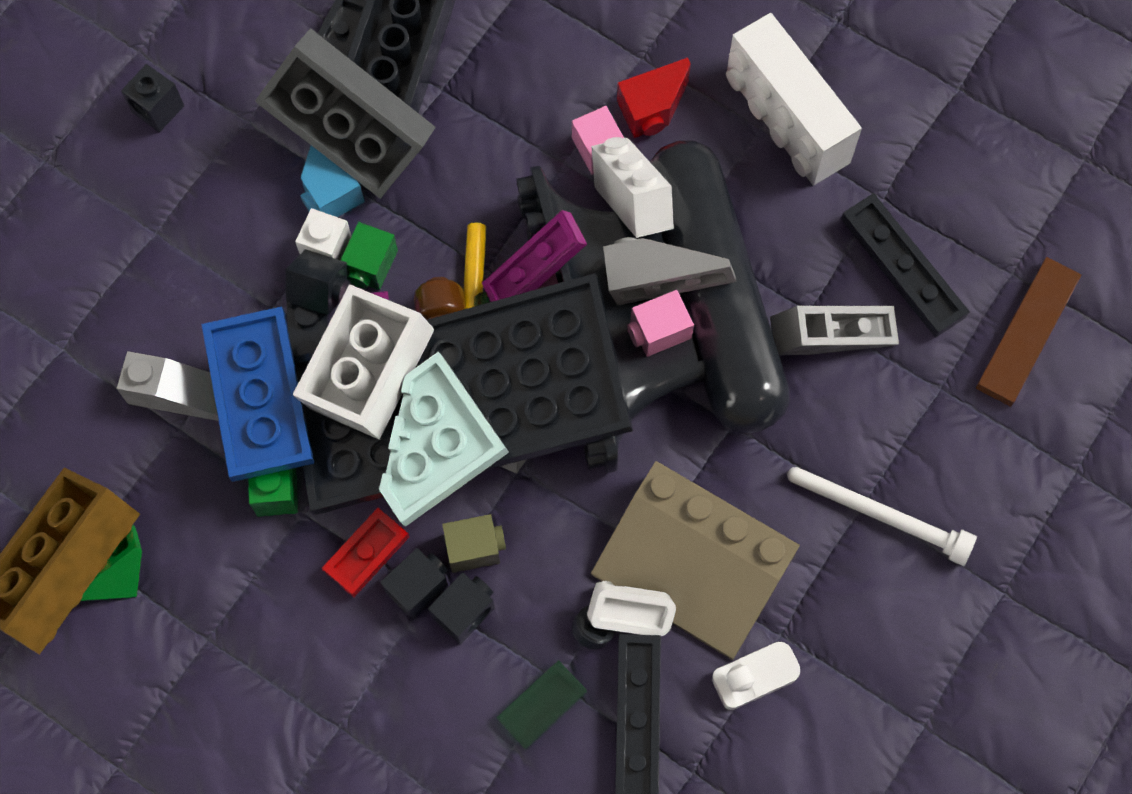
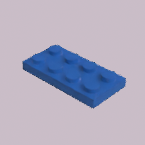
[201,307,314,482]

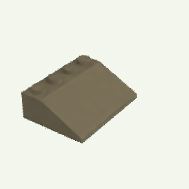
[591,461,800,660]

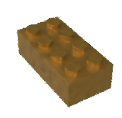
[0,467,140,655]

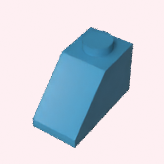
[300,146,365,217]

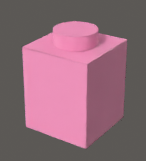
[572,106,624,175]
[627,290,694,357]

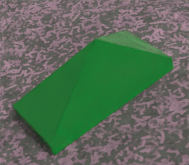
[81,525,142,601]

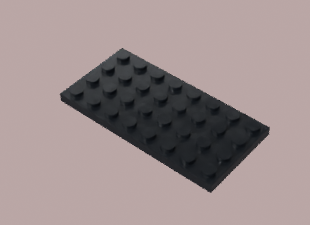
[293,273,633,515]

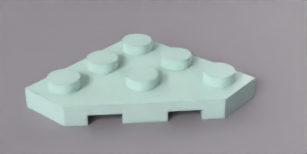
[379,352,509,526]

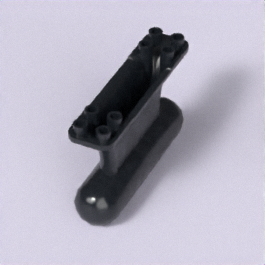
[516,140,790,474]

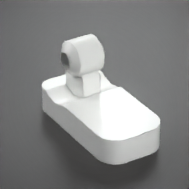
[587,581,676,636]
[712,642,800,710]

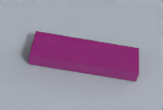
[482,210,587,302]

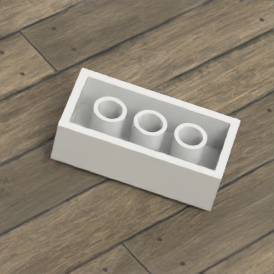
[726,13,862,186]

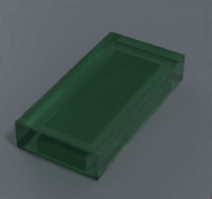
[497,660,587,751]

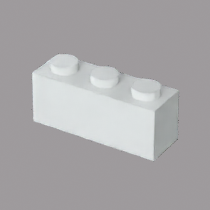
[591,137,674,238]

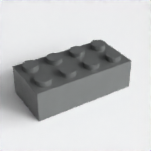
[255,28,435,199]

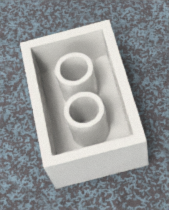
[293,284,434,440]

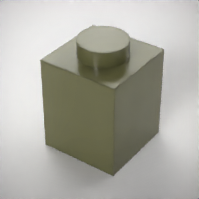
[442,514,506,573]

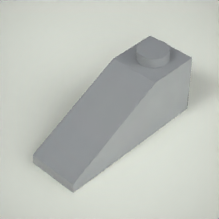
[603,237,736,305]
[770,306,899,355]
[116,351,219,421]

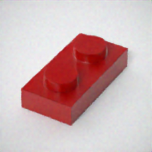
[322,508,409,598]

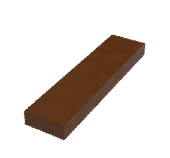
[975,257,1082,407]

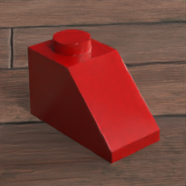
[617,58,691,138]

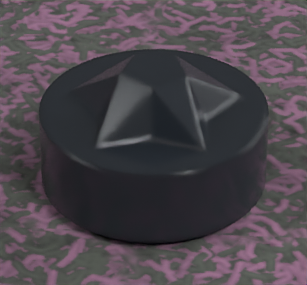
[572,606,616,649]

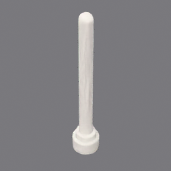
[787,467,977,566]

